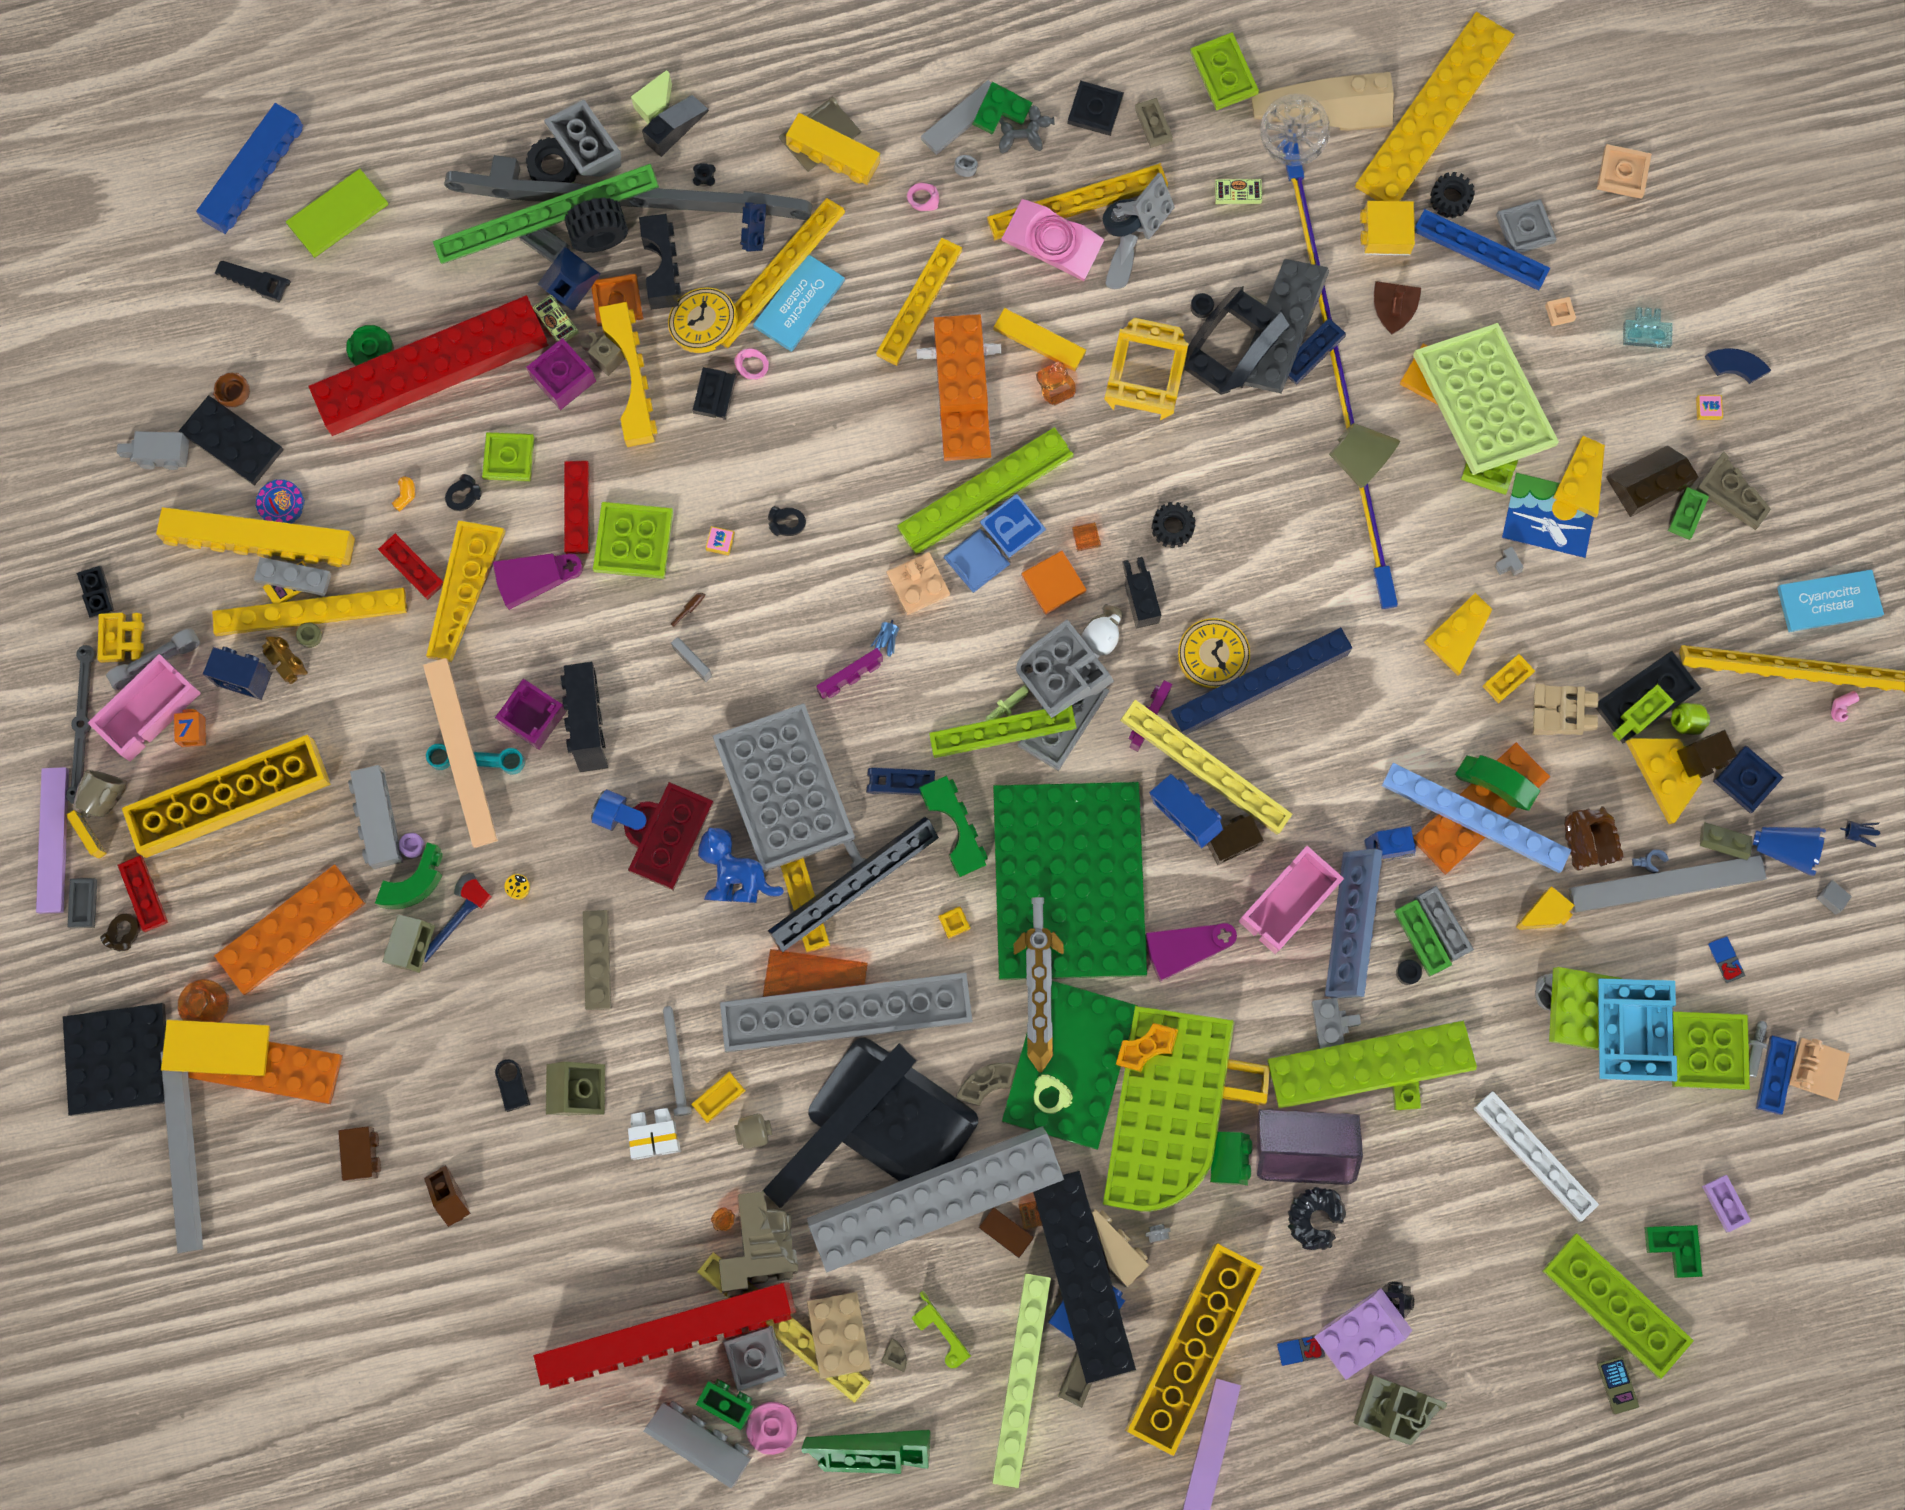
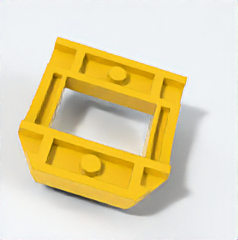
[1104,318,1189,420]

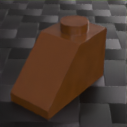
[424,1165,471,1227]

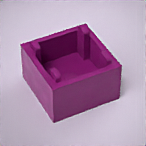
[526,338,596,410]
[495,678,567,750]

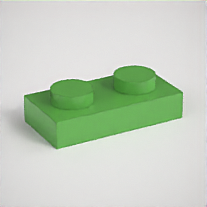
[1667,487,1709,540]

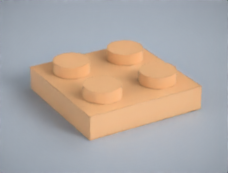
[1597,144,1652,199]

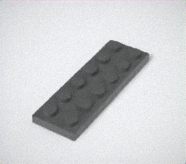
[1245,259,1329,394]

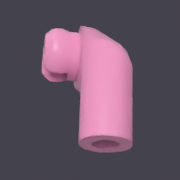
[1831,691,1859,722]

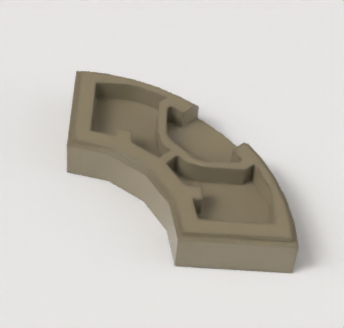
[956,1063,1017,1106]

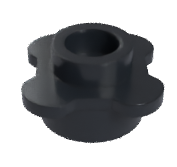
[693,163,716,186]

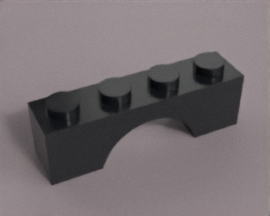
[639,214,682,310]

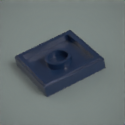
[1713,745,1784,814]

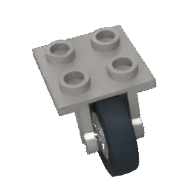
[1103,173,1175,239]

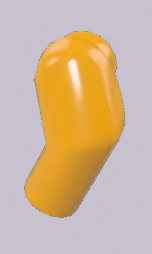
[391,476,415,512]

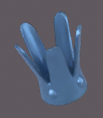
[870,620,899,657]

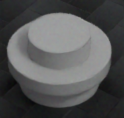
[1145,1224,1171,1243]

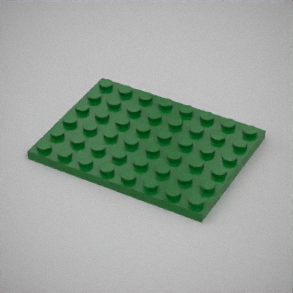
[993,782,1147,980]

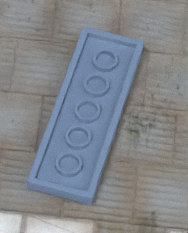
[1325,849,1382,998]

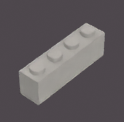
[348,765,403,869]

